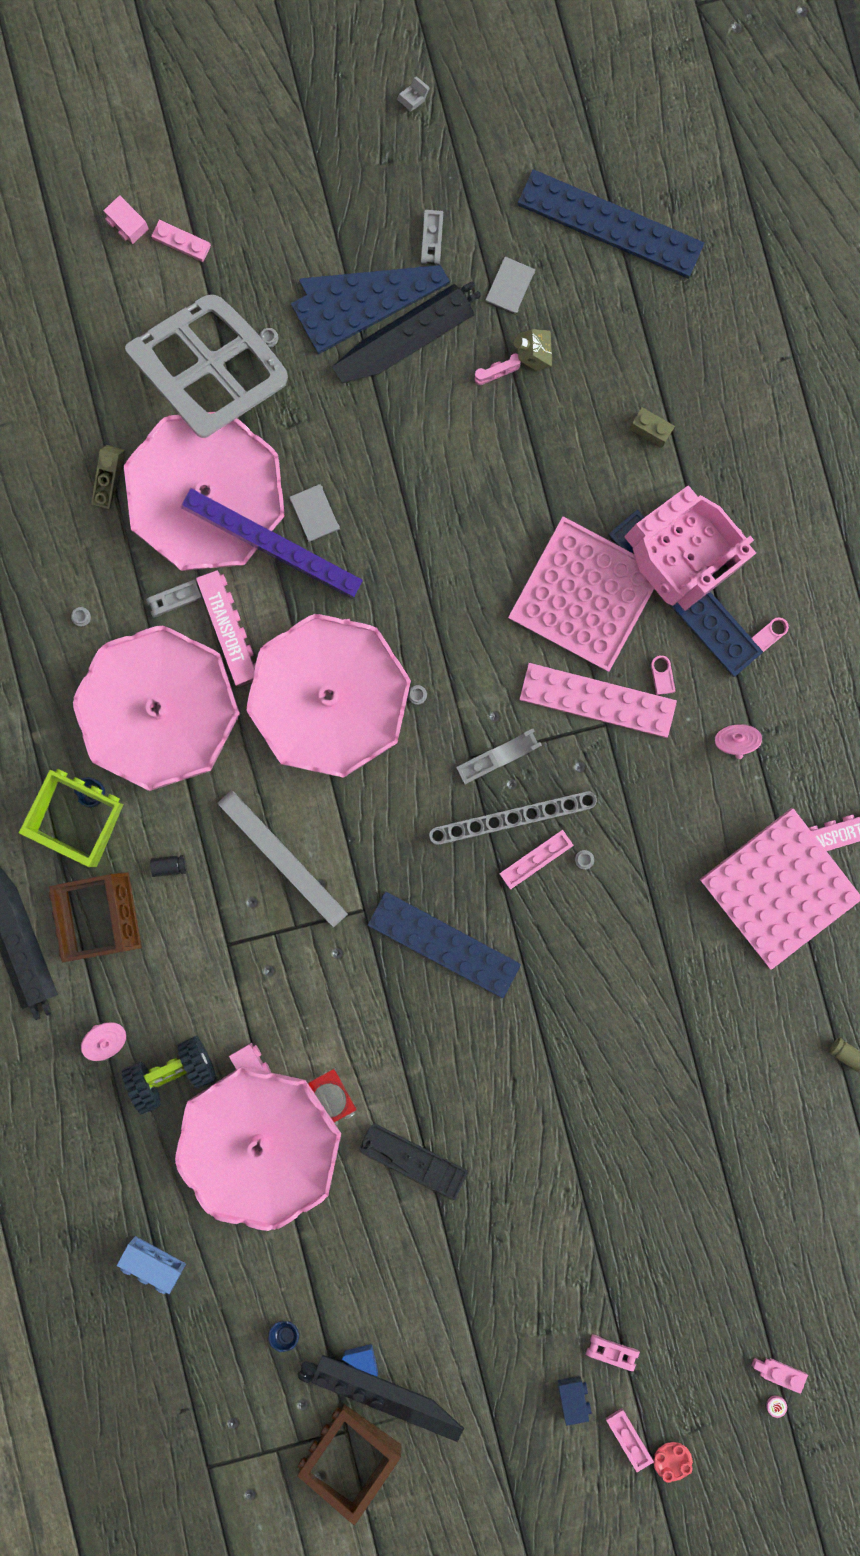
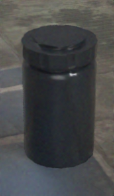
[150,855,187,877]

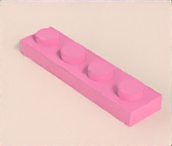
[499,830,574,889]

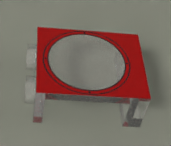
[307,1067,358,1125]

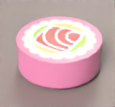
[766,1395,787,1418]

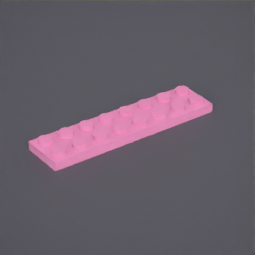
[519,663,677,738]

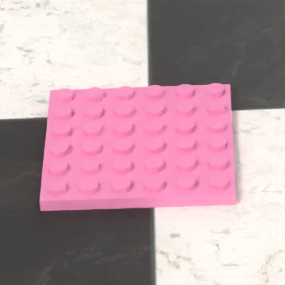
[508,517,654,672]
[700,808,860,970]

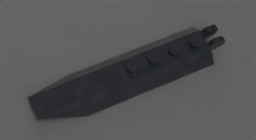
[332,281,481,383]
[0,866,58,1020]
[297,1355,464,1442]

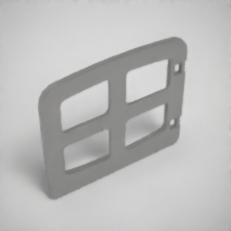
[125,295,288,438]

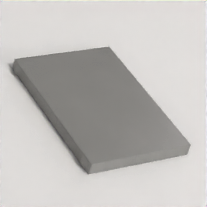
[486,257,535,314]
[290,484,340,542]

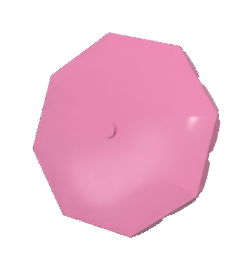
[124,412,284,571]
[247,614,411,778]
[73,626,240,791]
[175,1066,341,1231]

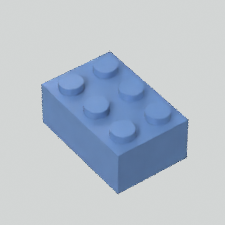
[117,1236,186,1294]

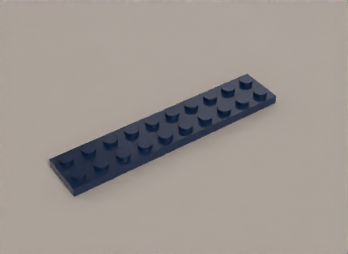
[518,169,705,279]
[608,509,763,678]

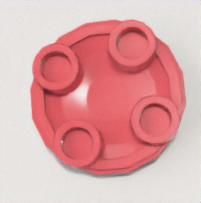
[653,1442,693,1483]

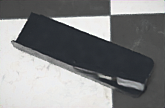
[360,1124,468,1201]

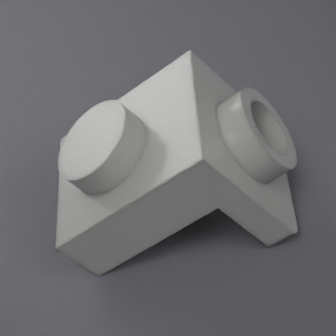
[397,76,429,111]

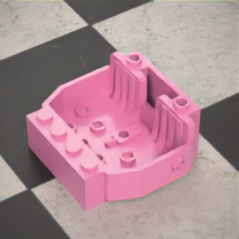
[624,485,756,611]

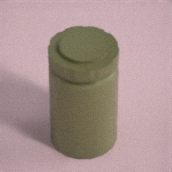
[829,1037,860,1072]

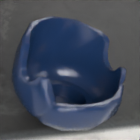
[74,777,105,808]
[268,1321,299,1352]

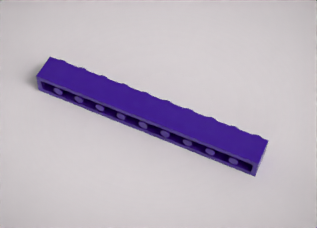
[181,488,363,599]

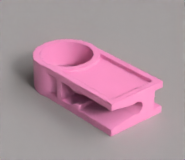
[752,618,789,652]
[651,656,675,695]

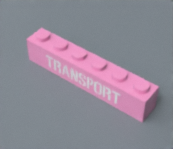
[196,570,256,687]
[809,815,860,851]

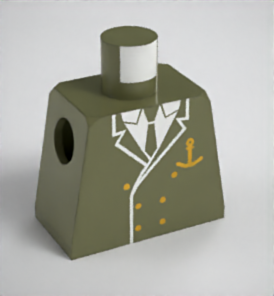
[514,329,552,371]

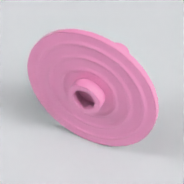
[715,725,762,759]
[81,1022,126,1061]

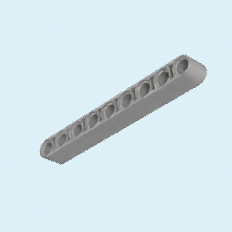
[218,790,348,927]
[429,792,597,845]

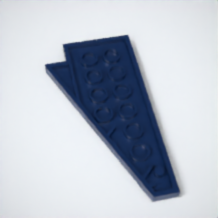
[291,265,450,354]

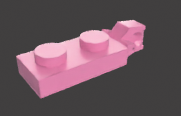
[752,1358,808,1394]

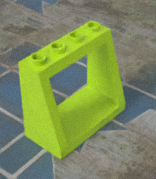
[19,769,124,867]

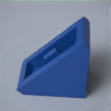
[342,1344,378,1377]

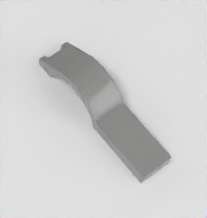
[456,728,542,784]

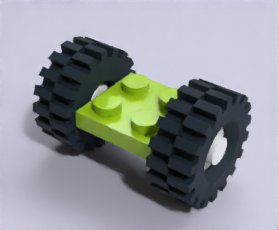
[122,1036,216,1115]

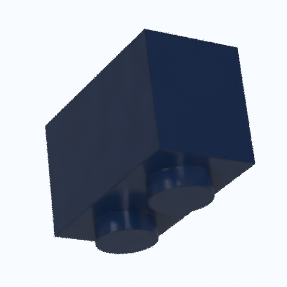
[557,1376,592,1426]

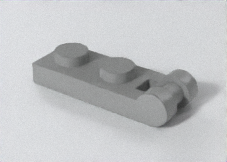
[421,210,443,265]
[146,580,202,618]

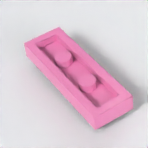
[151,220,211,262]
[606,1408,653,1472]

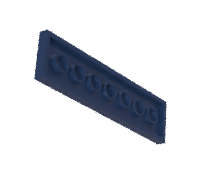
[368,892,521,998]

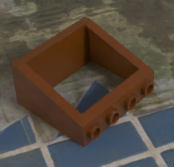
[49,872,142,963]
[297,1404,401,1525]

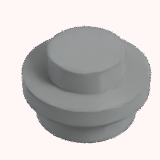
[260,328,278,347]
[71,607,91,626]
[408,685,427,705]
[575,850,594,869]

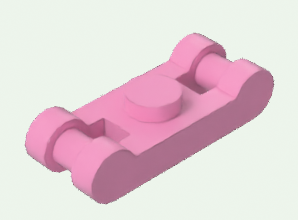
[475,354,521,385]
[586,1335,640,1371]

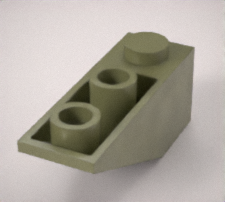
[91,445,125,509]

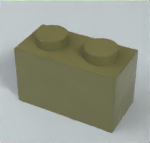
[630,407,675,448]

